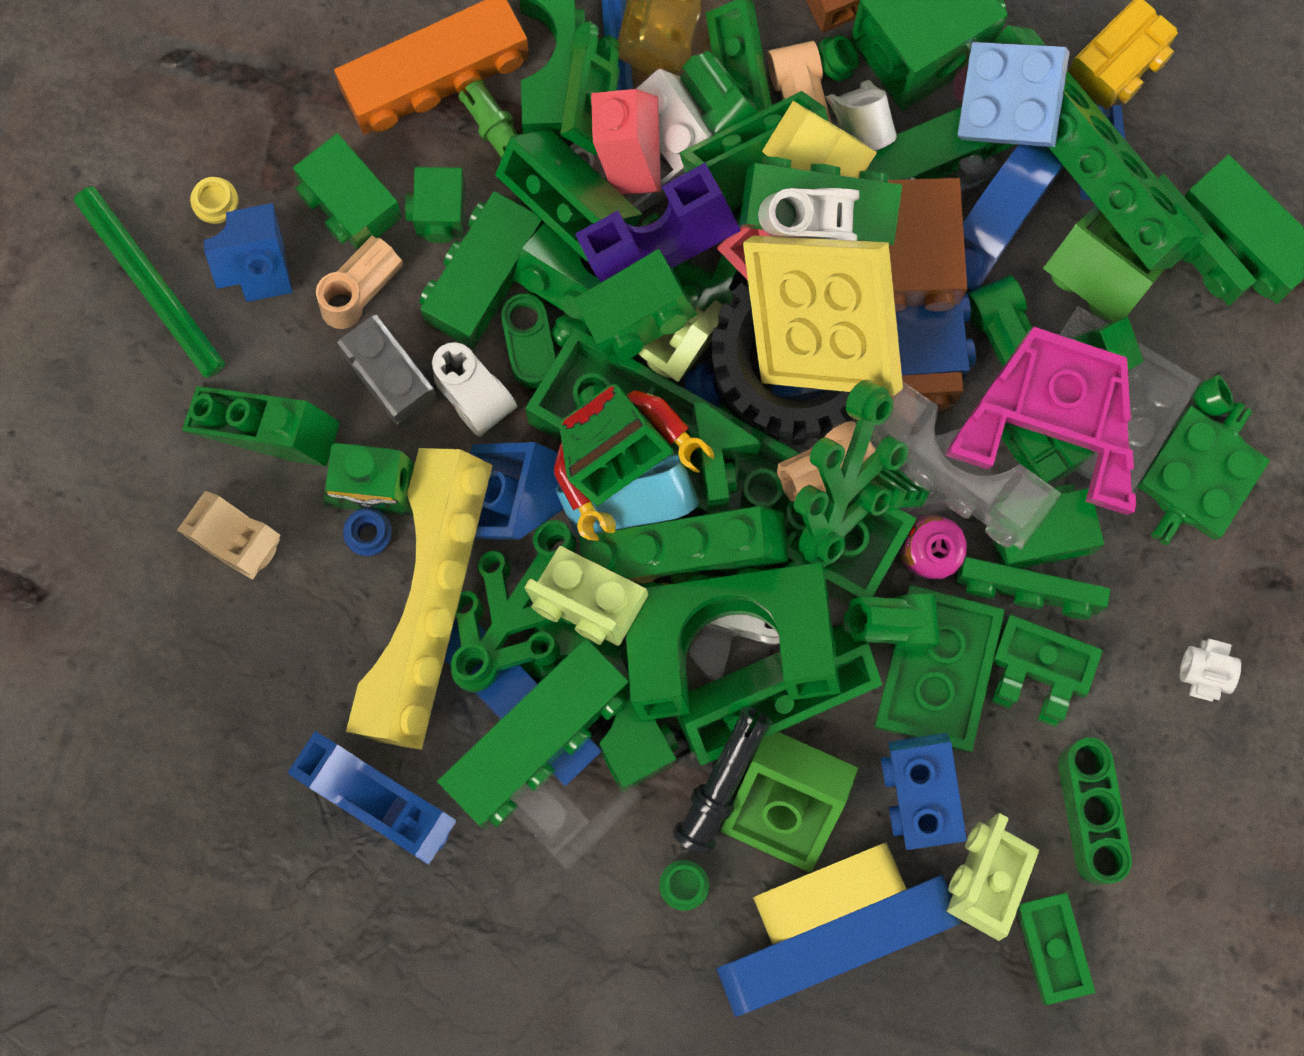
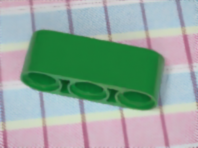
[1058,737,1132,885]

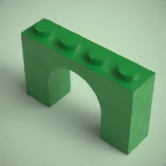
[626,561,841,721]

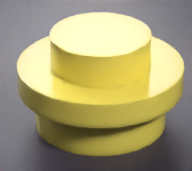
[190,177,239,224]

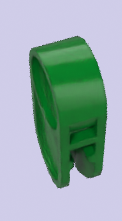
[502,294,555,389]

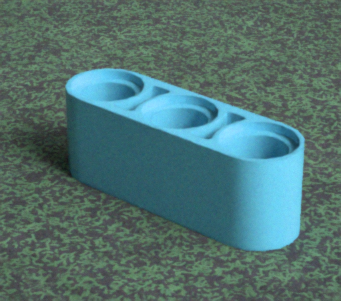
[555,454,700,536]

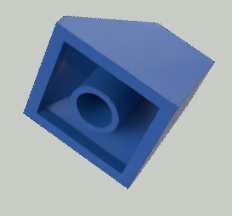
[470,442,563,540]

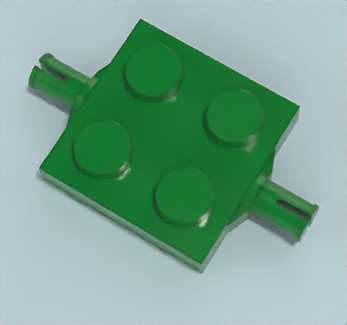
[1136,402,1270,545]

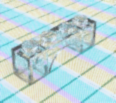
[870,381,1061,550]

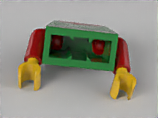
[554,384,714,541]

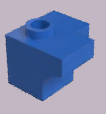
[204,203,293,302]

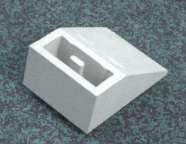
[570,69,714,213]

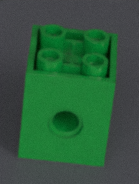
[850,0,1008,112]

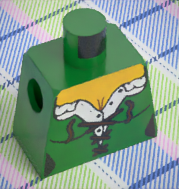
[323,443,415,516]

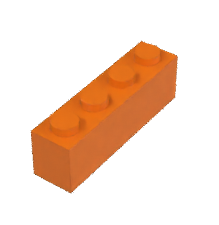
[334,0,529,135]

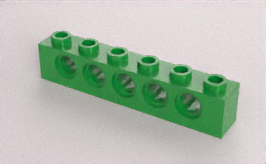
[992,25,1206,270]

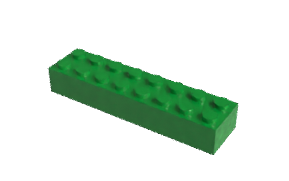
[525,328,917,606]

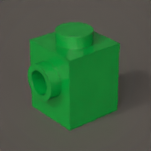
[405,167,466,243]

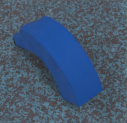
[963,144,1064,291]
[287,731,457,865]

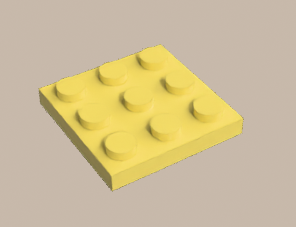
[743,235,903,396]

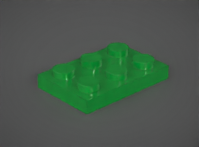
[873,585,1005,754]

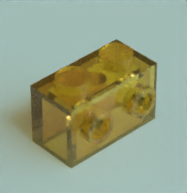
[618,0,701,76]

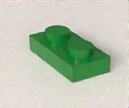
[1017,893,1096,1005]

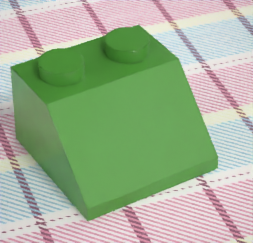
[1043,205,1164,321]
[720,732,858,873]

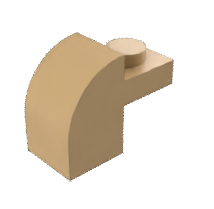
[177,491,281,580]

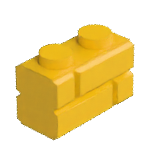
[1068,0,1178,109]

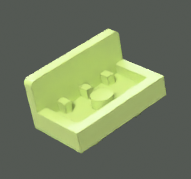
[946,813,1039,941]

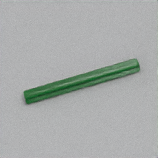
[74,186,225,378]

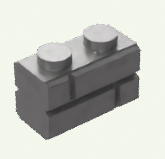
[337,315,438,430]

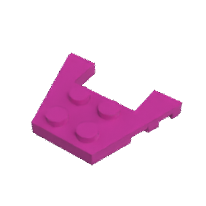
[945,327,1136,515]

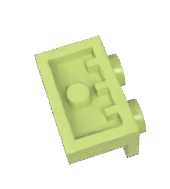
[639,300,723,382]
[524,546,648,646]

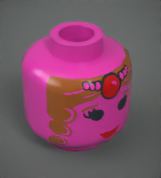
[898,515,967,579]

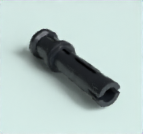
[673,707,772,854]

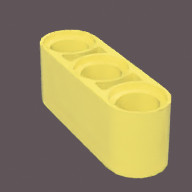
[753,842,907,945]

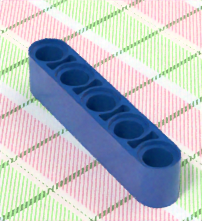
[716,874,963,1017]

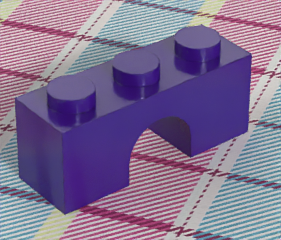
[575,163,741,282]

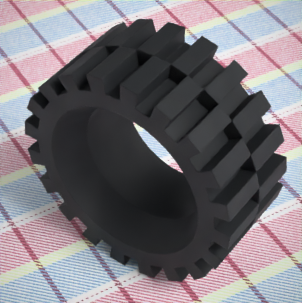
[712,282,855,444]

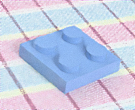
[957,42,1070,147]

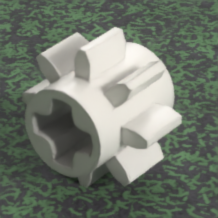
[1180,638,1241,701]

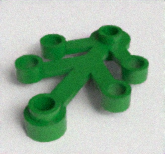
[794,380,908,567]
[451,520,577,692]

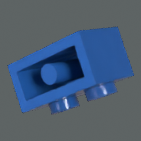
[881,733,967,850]

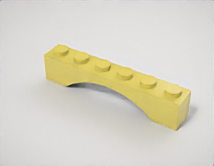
[346,448,493,750]

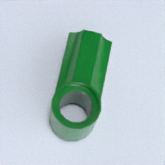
[680,50,764,135]
[967,275,1032,367]
[844,594,940,650]

